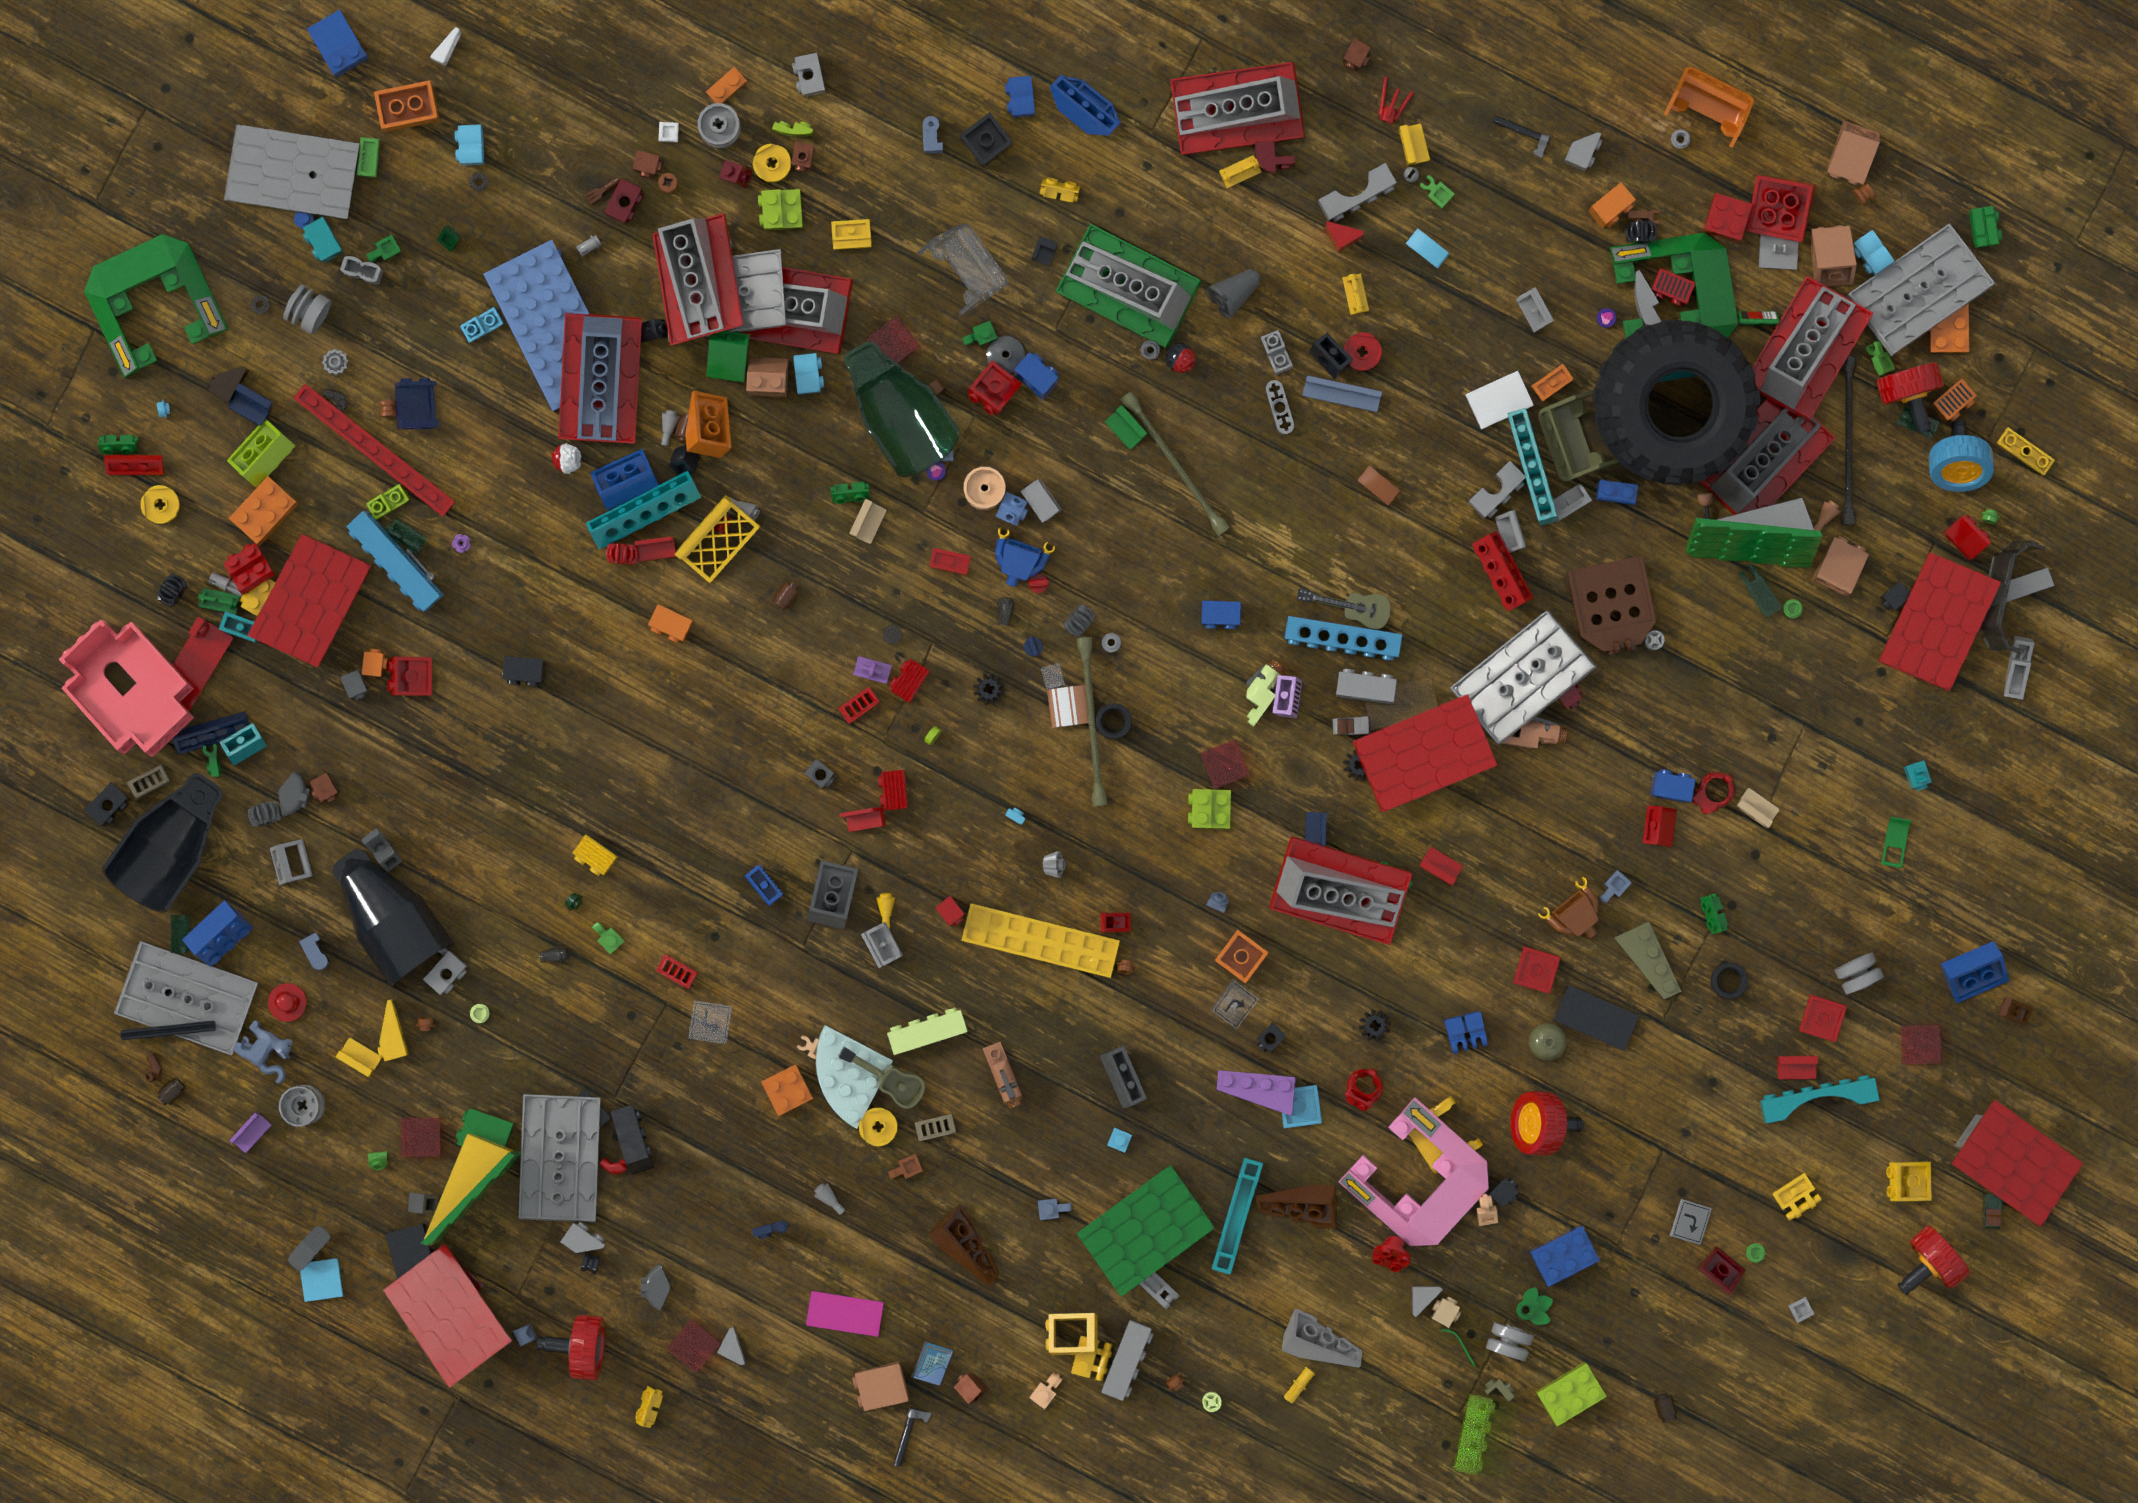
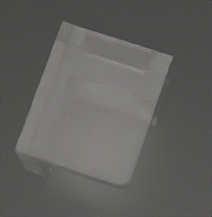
[1041,662,1065,690]

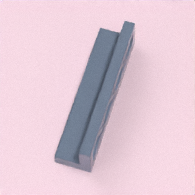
[1302,375,1382,413]

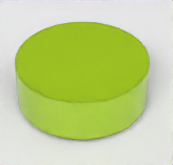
[925,726,942,746]

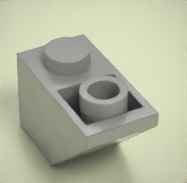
[1564,132,1603,171]
[560,1222,606,1253]

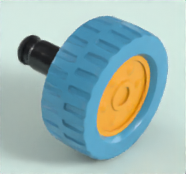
[1929,419,1994,492]

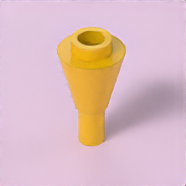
[876,893,895,929]

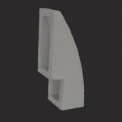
[1634,270,1661,326]
[2004,636,2034,700]

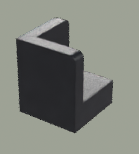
[1032,236,1058,266]
[669,445,700,475]

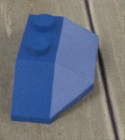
[1050,75,1120,136]

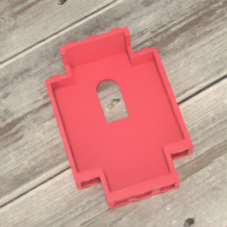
[59,619,194,757]

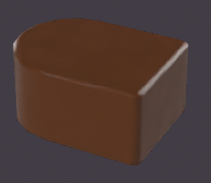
[924,378,947,402]

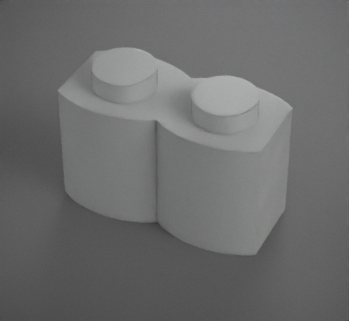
[340,256,384,285]

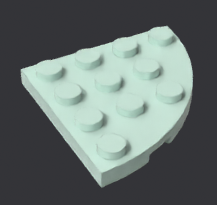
[816,1025,893,1129]

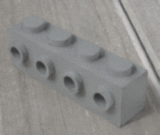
[1101,1319,1153,1401]

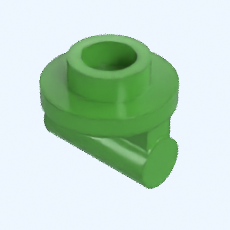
[368,1151,388,1170]

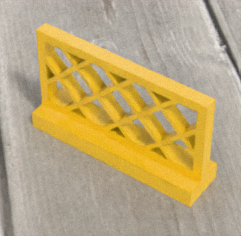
[675,495,760,583]

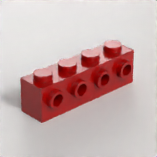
[1472,530,1534,611]

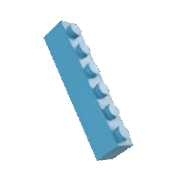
[346,511,444,612]

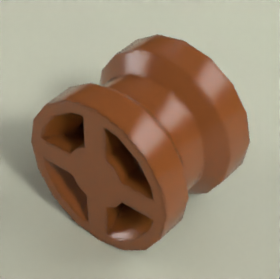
[658,173,678,194]
[1852,182,1876,206]
[378,400,398,418]

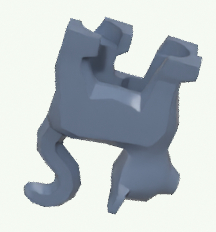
[232,1020,293,1084]

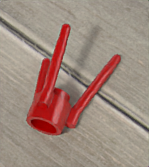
[1378,77,1414,124]

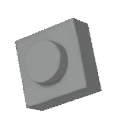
[1788,1297,1814,1323]

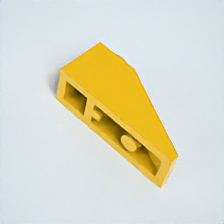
[378,999,409,1062]

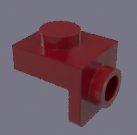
[718,160,752,188]

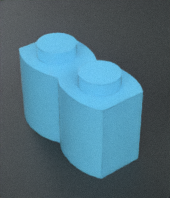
[455,125,484,166]
[1853,230,1894,275]
[794,353,824,395]

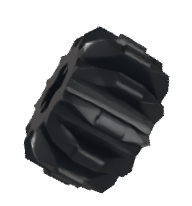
[1625,221,1657,243]
[157,573,187,607]
[973,673,1005,706]
[1343,750,1365,781]
[1358,1009,1391,1042]

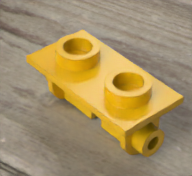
[1219,155,1262,188]
[1040,178,1080,203]
[1342,274,1369,315]
[635,1386,663,1428]

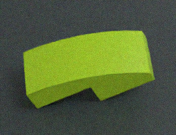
[772,121,814,137]
[366,484,411,520]

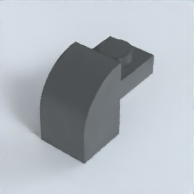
[361,828,403,872]

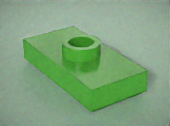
[357,137,380,178]

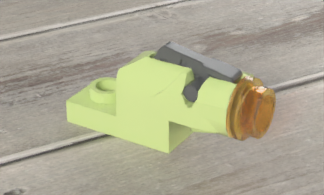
[1246,659,1284,727]

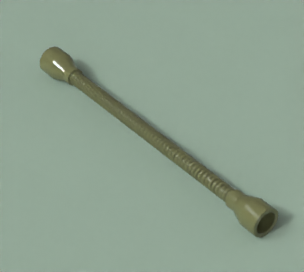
[1120,391,1230,536]
[1077,637,1108,807]

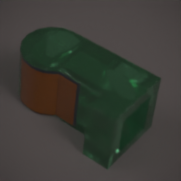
[1982,1193,2003,1230]

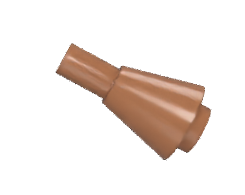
[1814,500,1841,531]

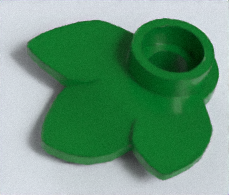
[1516,1287,1553,1325]

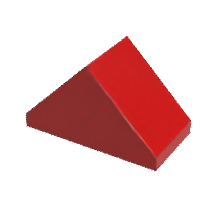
[1101,912,1131,932]

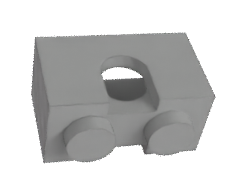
[792,53,826,98]
[423,951,468,995]

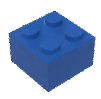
[1650,769,1696,803]

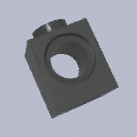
[340,670,369,701]
[804,759,835,789]

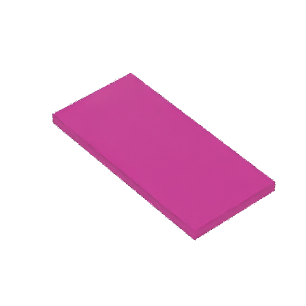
[806,1291,884,1337]

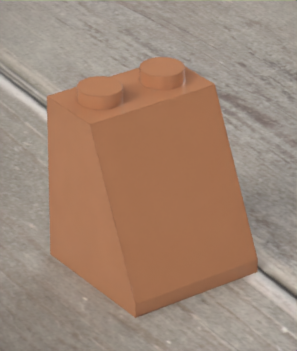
[1827,121,1880,185]
[1810,225,1856,287]
[746,357,789,397]
[1812,536,1869,596]
[852,1361,910,1411]

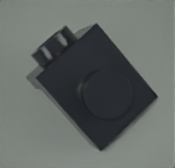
[641,319,668,343]

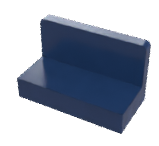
[228,383,273,426]
[1305,812,1327,846]

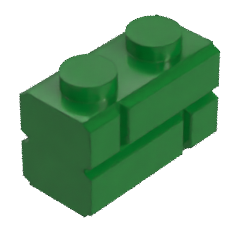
[1969,206,2002,249]

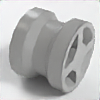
[1644,630,1665,650]

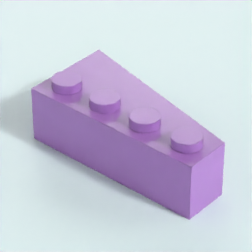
[1217,1070,1296,1117]

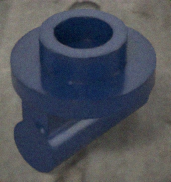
[1024,636,1043,657]

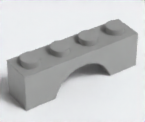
[1318,163,1397,222]

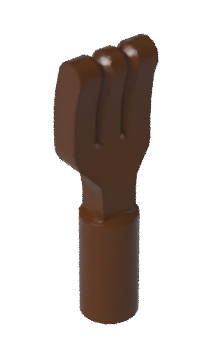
[584,177,619,205]

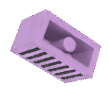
[1273,675,1302,718]

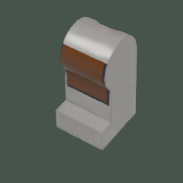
[1333,716,1369,735]

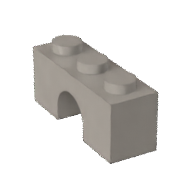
[1468,461,1526,519]

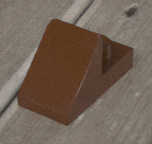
[1998,996,2033,1026]

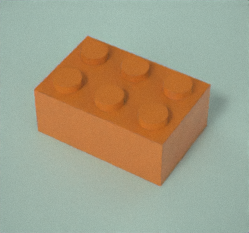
[374,80,440,132]
[229,476,299,546]

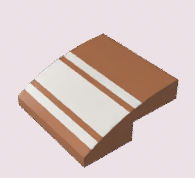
[1047,685,1089,728]

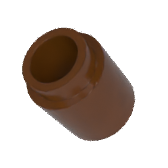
[674,414,688,443]
[772,581,800,610]

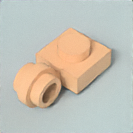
[1477,1194,1498,1226]
[1029,1372,1062,1409]

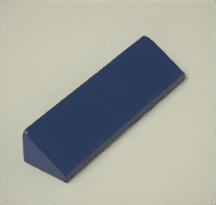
[172,711,250,755]

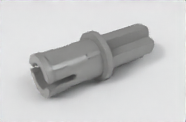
[209,572,242,597]

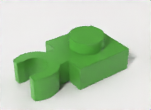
[1420,175,1454,209]

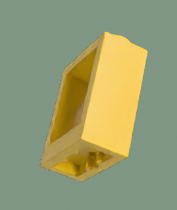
[1046,1313,1098,1355]

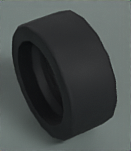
[1096,703,1132,740]
[1710,963,1748,999]

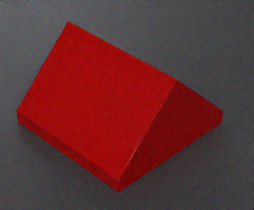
[1324,221,1364,253]

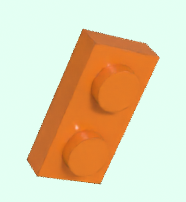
[706,67,747,103]
[1531,364,1574,402]

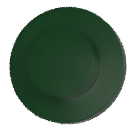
[565,893,582,911]

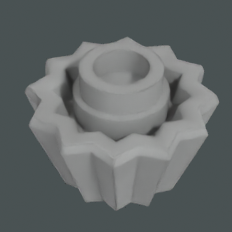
[322,348,349,375]
[1043,851,1066,878]

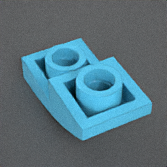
[1406,228,1450,269]
[460,307,505,343]

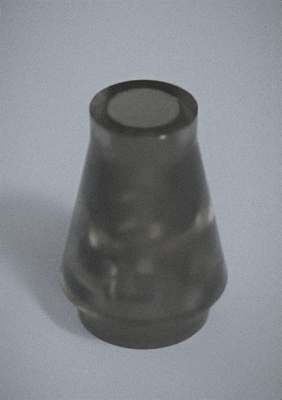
[997,597,1015,626]
[539,945,569,964]

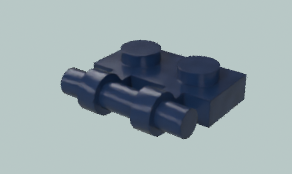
[752,1221,789,1239]

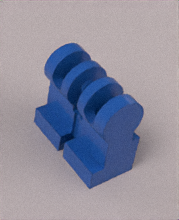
[1443,1011,1488,1054]

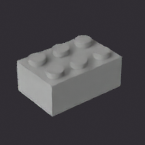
[1336,669,1397,705]

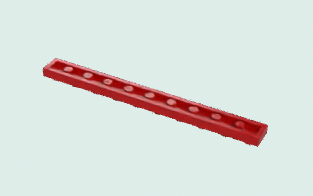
[293,384,455,517]

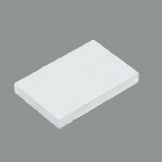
[1465,371,1534,430]

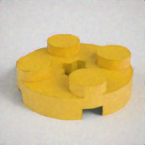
[753,144,791,183]
[141,485,180,524]
[859,1108,898,1146]

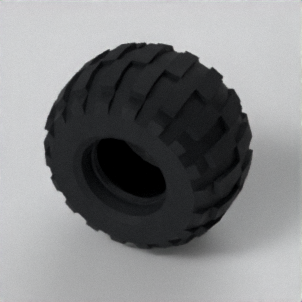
[1593,320,1760,485]

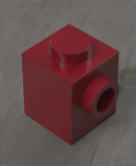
[1558,684,1582,710]

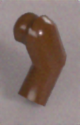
[145,1053,162,1082]

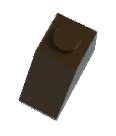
[208,367,249,403]

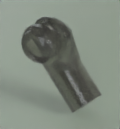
[323,388,348,410]

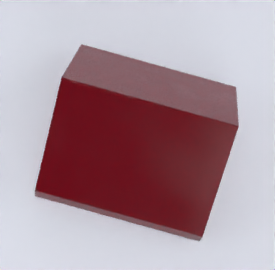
[1697,1246,1746,1295]

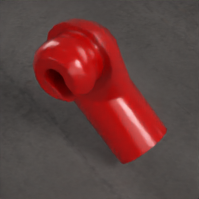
[599,1157,628,1175]

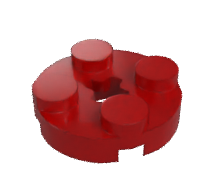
[1343,332,1382,371]

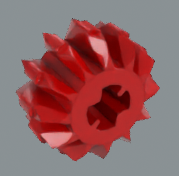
[606,543,638,565]

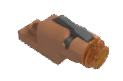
[1501,717,1567,749]
[983,1041,1023,1109]

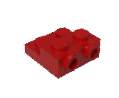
[967,360,1022,416]
[223,543,275,596]
[387,657,432,696]

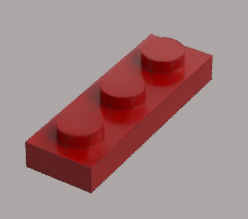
[104,455,164,475]

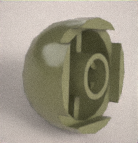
[1528,1023,1567,1061]

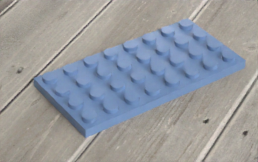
[484,240,589,411]

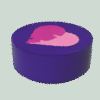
[1596,308,1616,328]
[927,461,946,481]

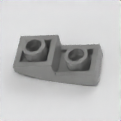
[1261,330,1293,375]

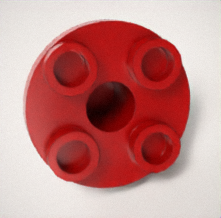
[268,983,307,1022]
[1372,1236,1411,1272]

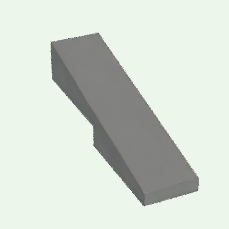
[1990,568,2054,608]

